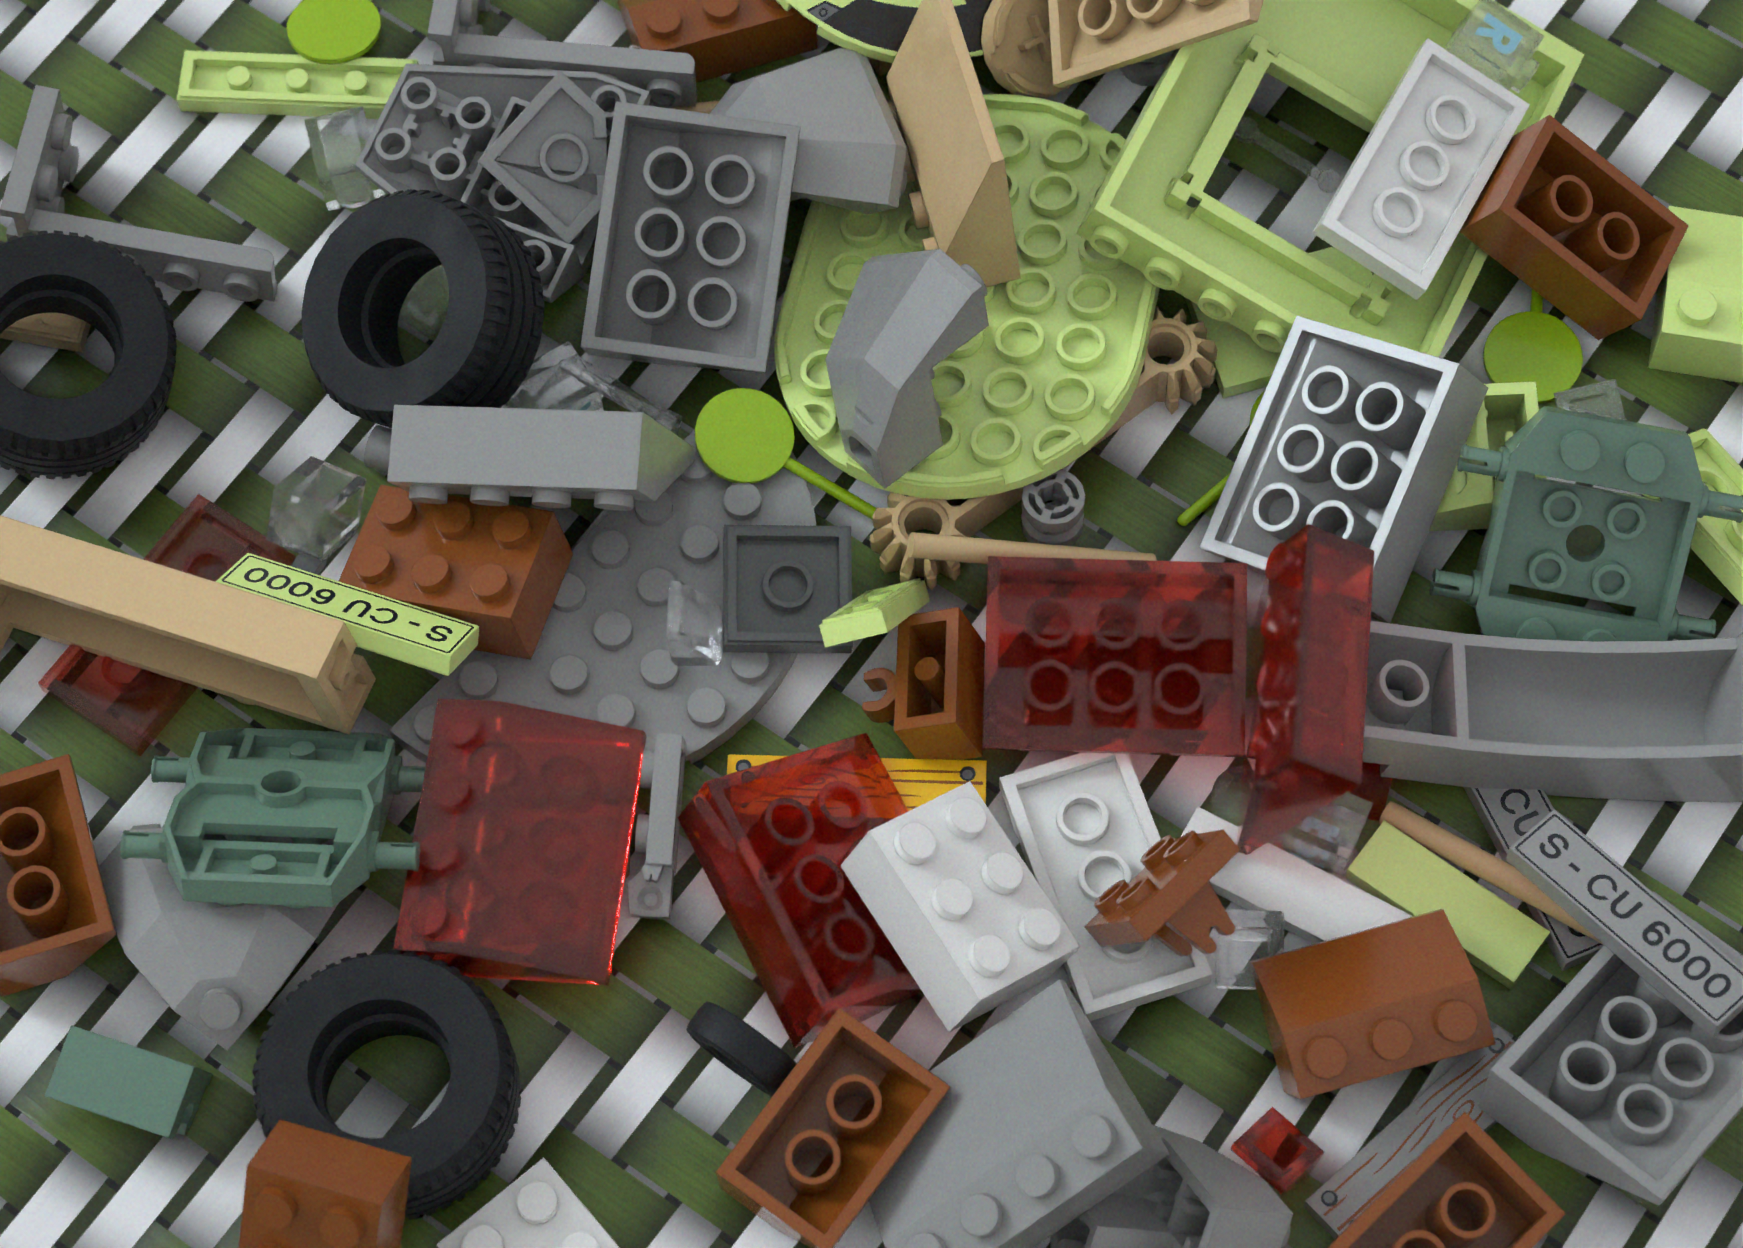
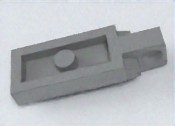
[627,732,687,920]

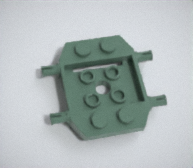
[1429,406,1743,641]
[120,728,442,908]

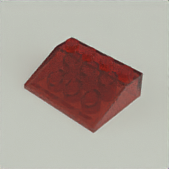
[1237,524,1375,855]
[982,556,1248,757]
[393,698,647,985]
[678,732,922,1048]

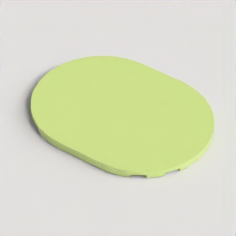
[774,94,1160,500]

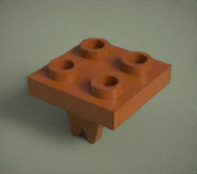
[1084,829,1241,956]

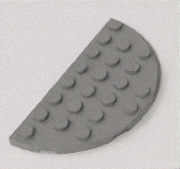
[389,429,816,798]

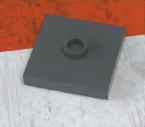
[723,525,853,653]

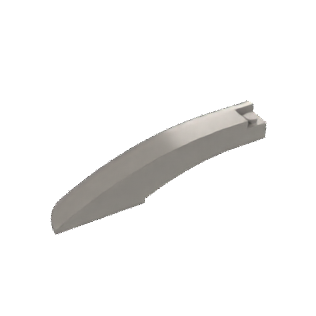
[1316,616,1743,802]

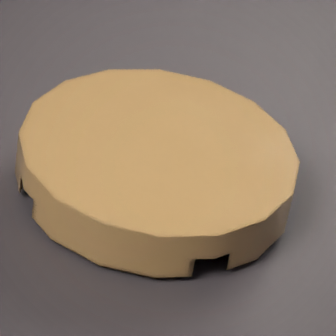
[981,0,1073,98]

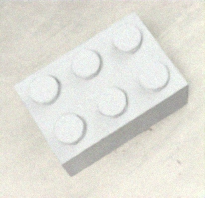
[840,781,1080,1032]

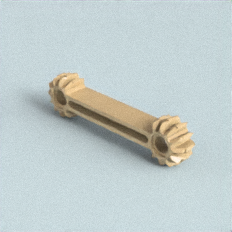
[870,306,1217,591]

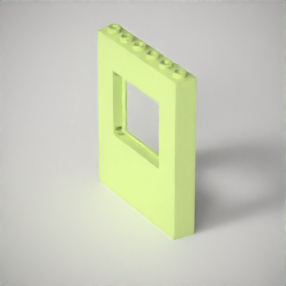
[1076,0,1585,357]

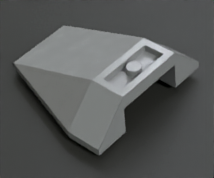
[355,64,651,303]

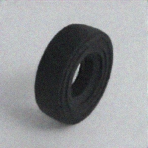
[686,1001,797,1096]

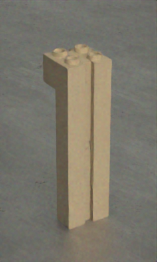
[0,515,376,734]

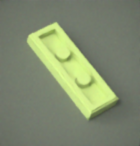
[819,578,930,647]
[1345,820,1550,990]

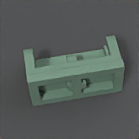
[45,1025,213,1140]

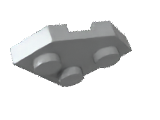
[477,71,607,244]

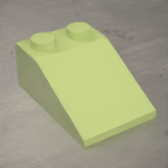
[1648,206,1743,383]

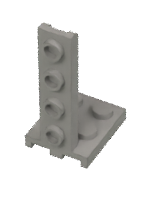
[427,0,697,108]
[0,85,277,302]

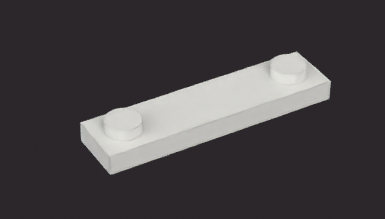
[1181,807,1413,944]

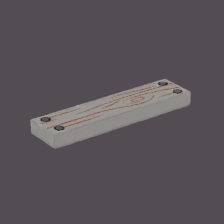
[1303,1024,1515,1239]

